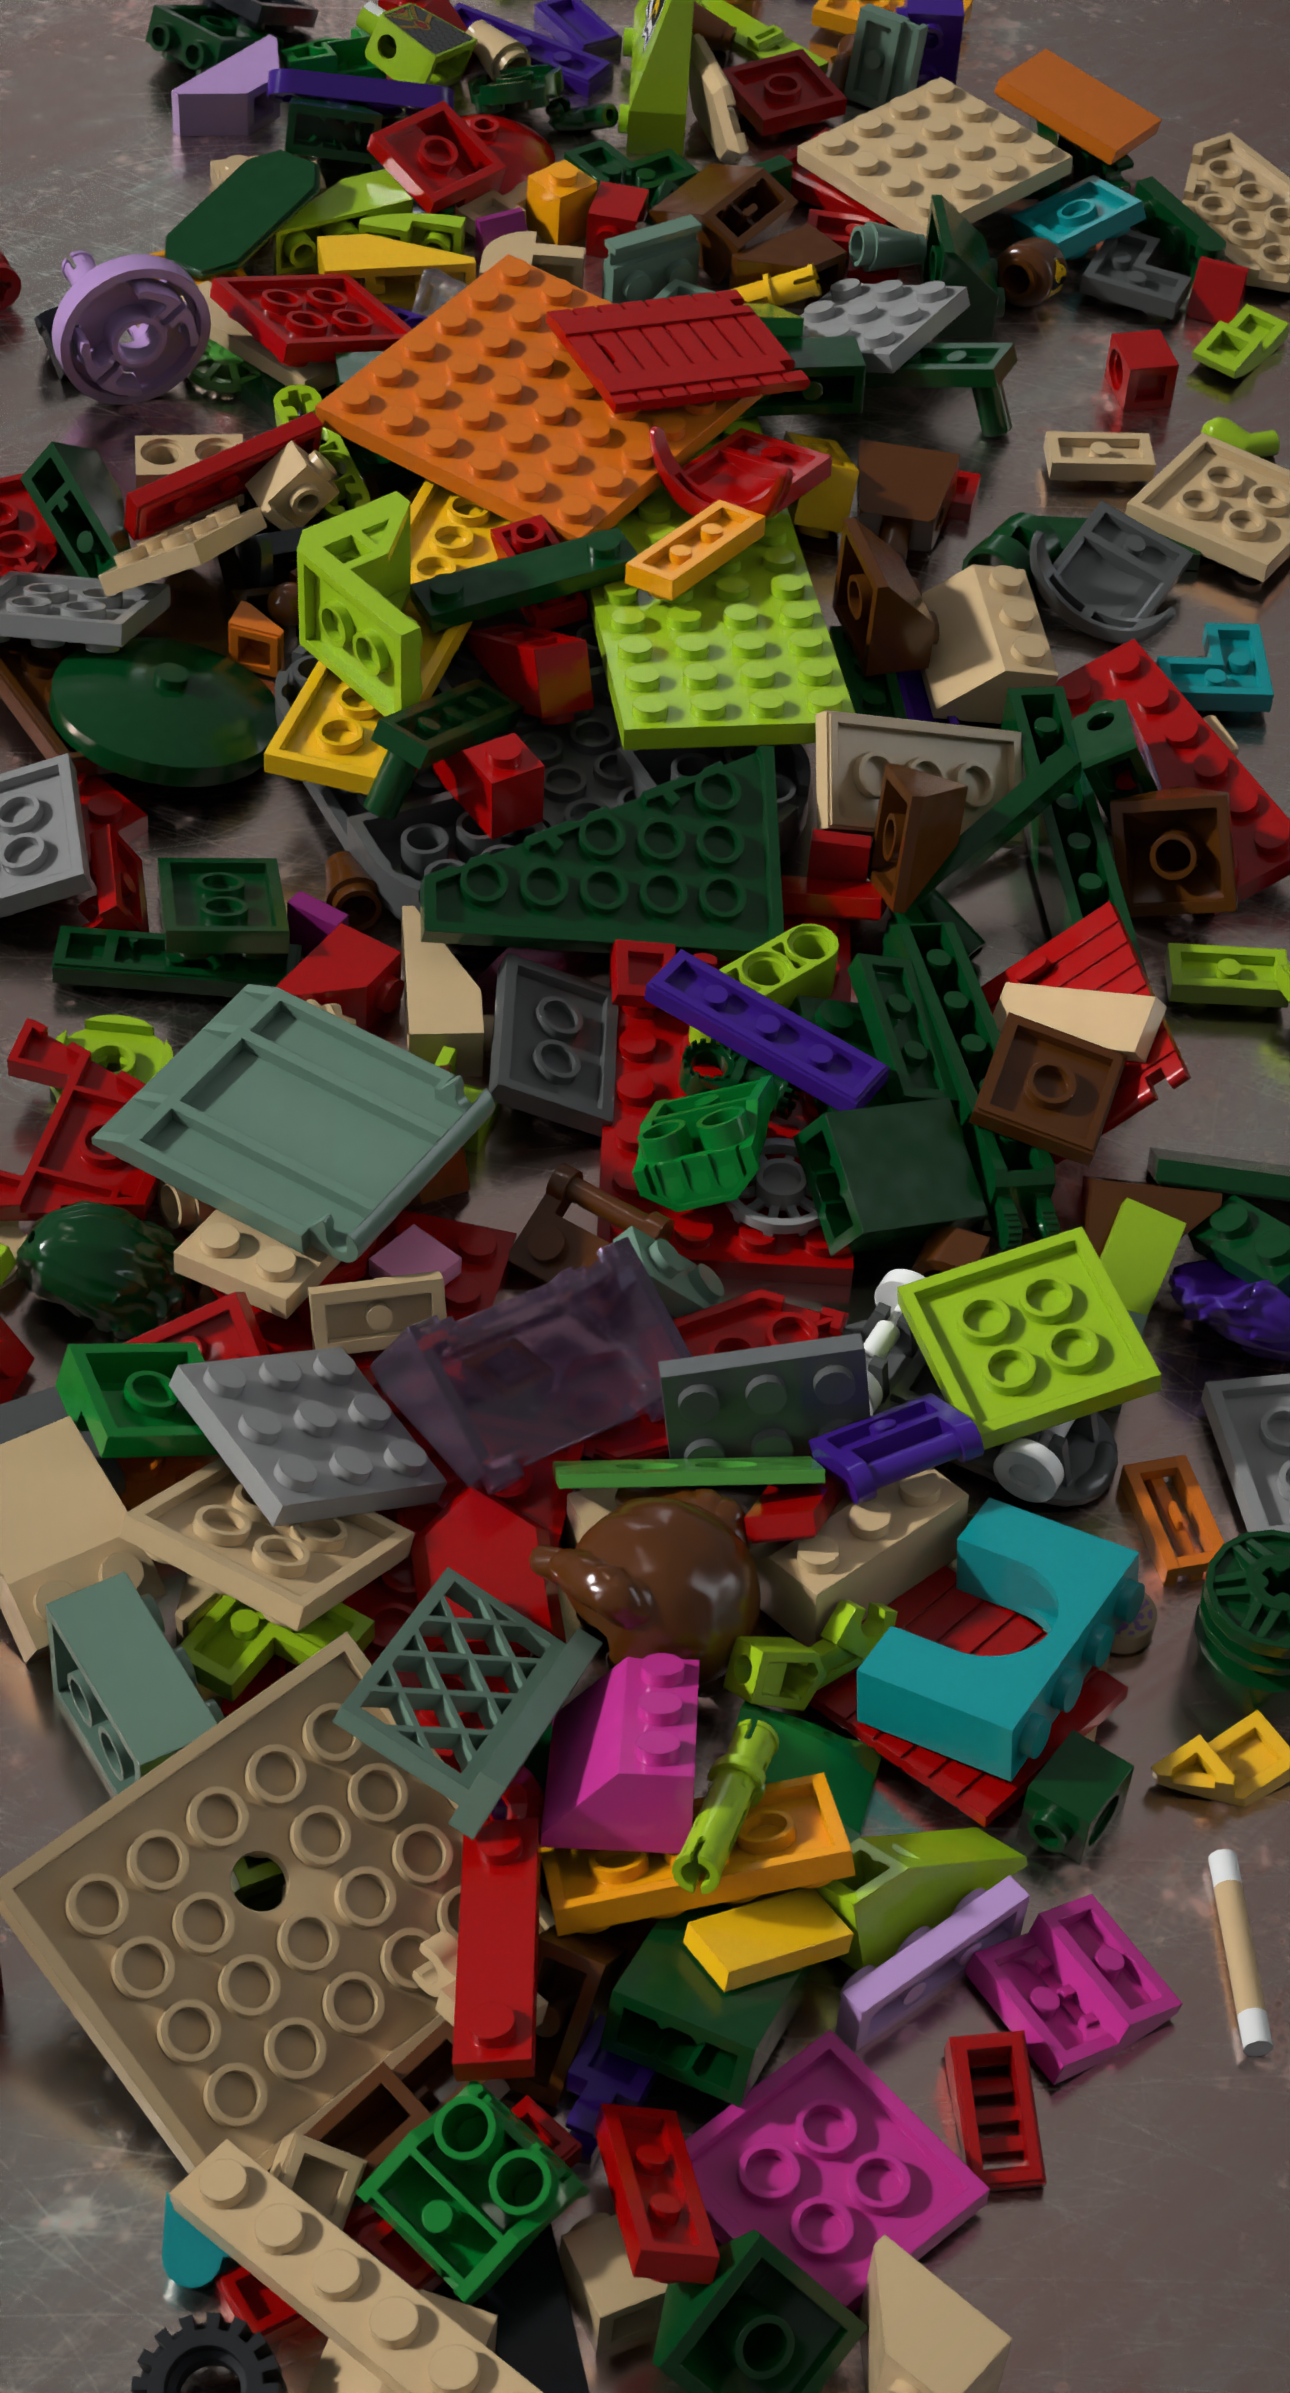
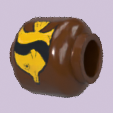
[997,237,1067,308]

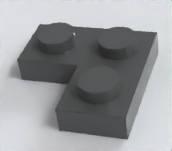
[1080,230,1192,319]

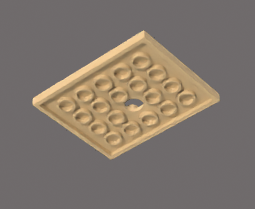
[0,1631,555,2174]

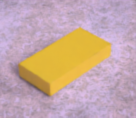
[683,1888,854,1992]

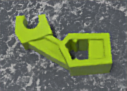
[723,1599,898,1711]

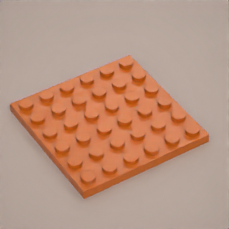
[315,254,763,543]

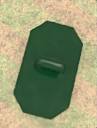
[165,150,320,279]

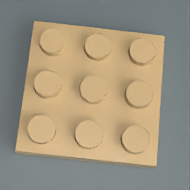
[1125,433,1290,583]
[120,1457,415,1632]

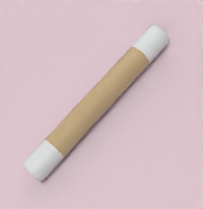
[1208,1849,1273,2057]

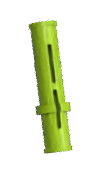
[672,1719,779,1894]

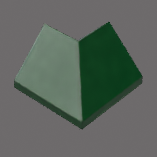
[652,2229,868,2393]

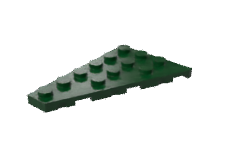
[420,745,784,961]

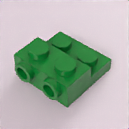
[55,1342,219,1458]

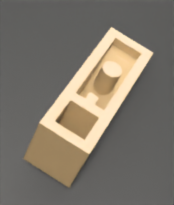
[401,906,494,1077]

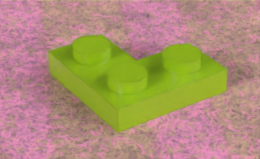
[180,1595,375,1703]

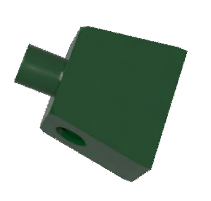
[284,97,383,165]

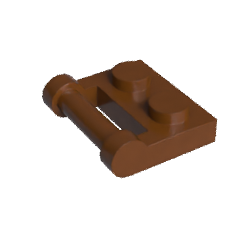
[508,1163,675,1325]

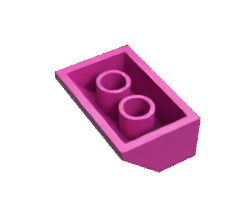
[540,1653,700,1854]

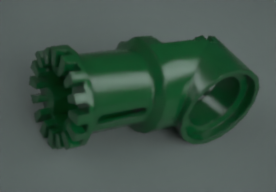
[679,1038,803,1120]

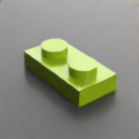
[1164,943,1289,1008]

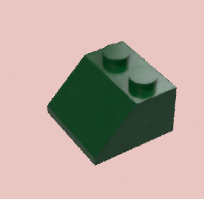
[921,195,1005,338]

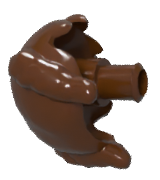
[529,1486,761,1698]

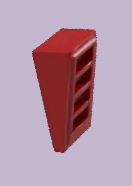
[944,2030,1047,2192]

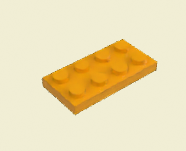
[541,1772,856,1936]

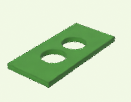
[552,1456,825,1489]

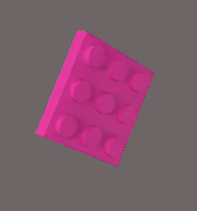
[685,2029,990,2313]

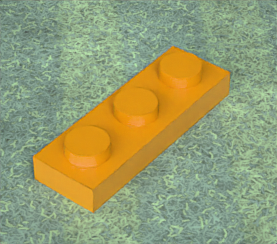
[625,500,766,601]

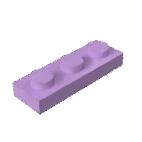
[835,1875,1030,2053]

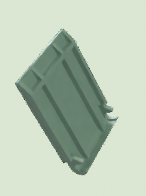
[92,984,495,1263]

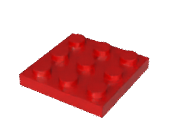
[210,273,412,368]

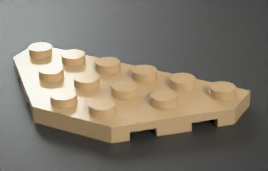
[1182,132,1290,293]

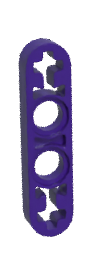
[267,68,455,117]

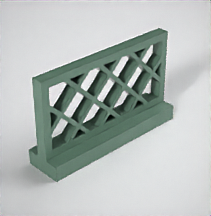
[332,1567,602,1840]

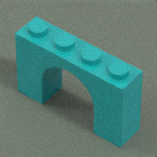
[857,1498,1145,1782]

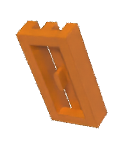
[1119,1454,1225,1587]

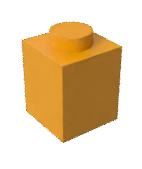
[526,160,597,246]

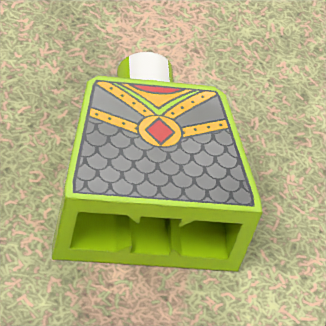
[356,1,478,87]

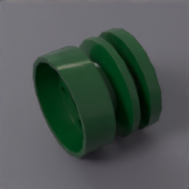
[1187,1529,1290,1719]

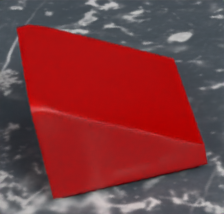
[1186,256,1249,325]

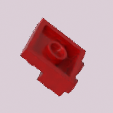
[367,100,507,214]

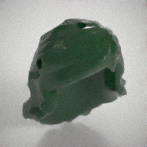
[16,1200,202,1341]

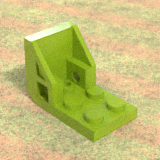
[297,491,423,716]

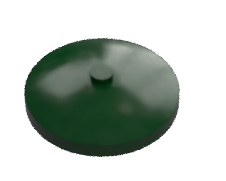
[49,637,278,787]

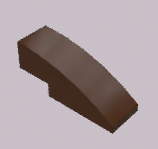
[268,2020,511,2210]

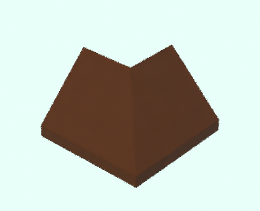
[867,763,968,913]
[1110,786,1238,917]

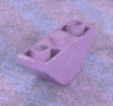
[171,35,281,136]

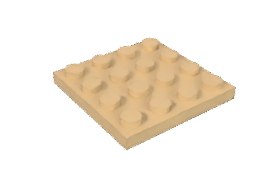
[797,77,1073,238]

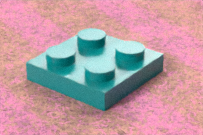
[1011,175,1146,260]

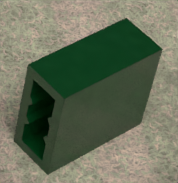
[793,1098,988,1256]
[599,1903,812,2107]

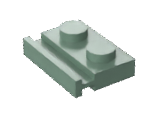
[844,3,929,109]
[602,214,702,305]

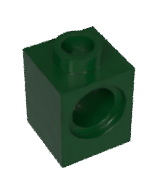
[1019,1730,1134,1865]

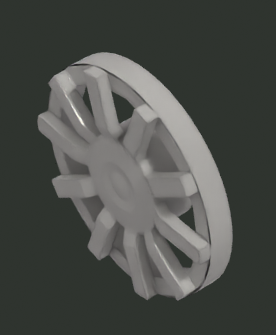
[724,1138,821,1237]

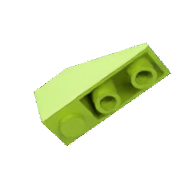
[273,169,413,275]
[814,1827,1028,1971]

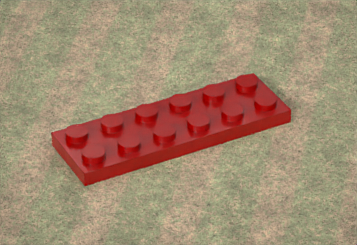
[1055,639,1290,916]

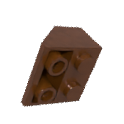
[647,164,799,284]

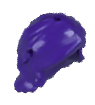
[1168,1259,1290,1362]

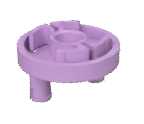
[52,250,211,405]

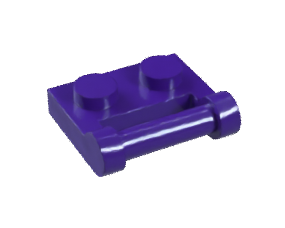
[808,1393,984,1505]

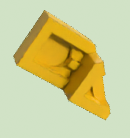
[1151,1710,1290,1807]

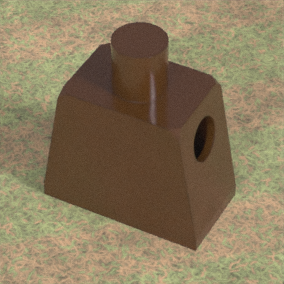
[857,439,960,563]

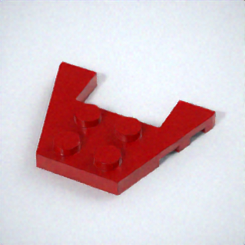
[0,1018,160,1221]

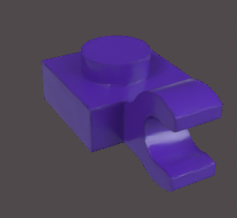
[565,2014,659,2161]

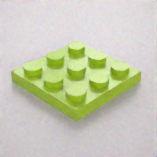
[897,1226,1161,1450]

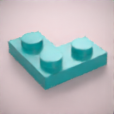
[1156,623,1274,713]

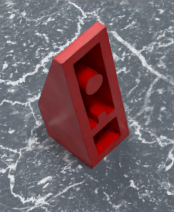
[464,623,594,725]

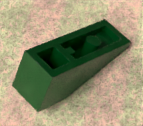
[20,441,131,579]

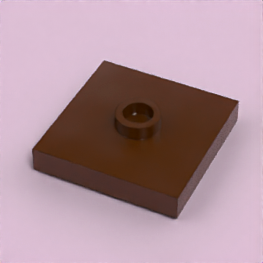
[969,1012,1128,1167]

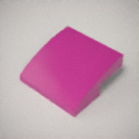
[964,1894,1183,2085]

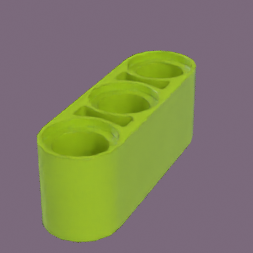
[689,924,839,1045]

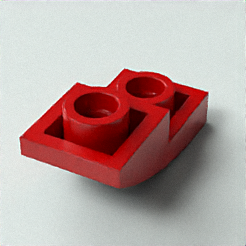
[491,514,587,630]

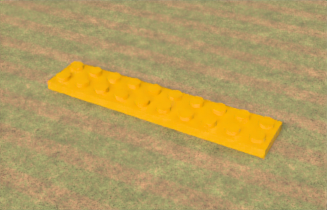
[264,479,513,795]

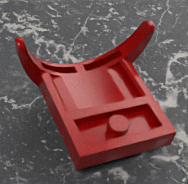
[649,426,832,521]

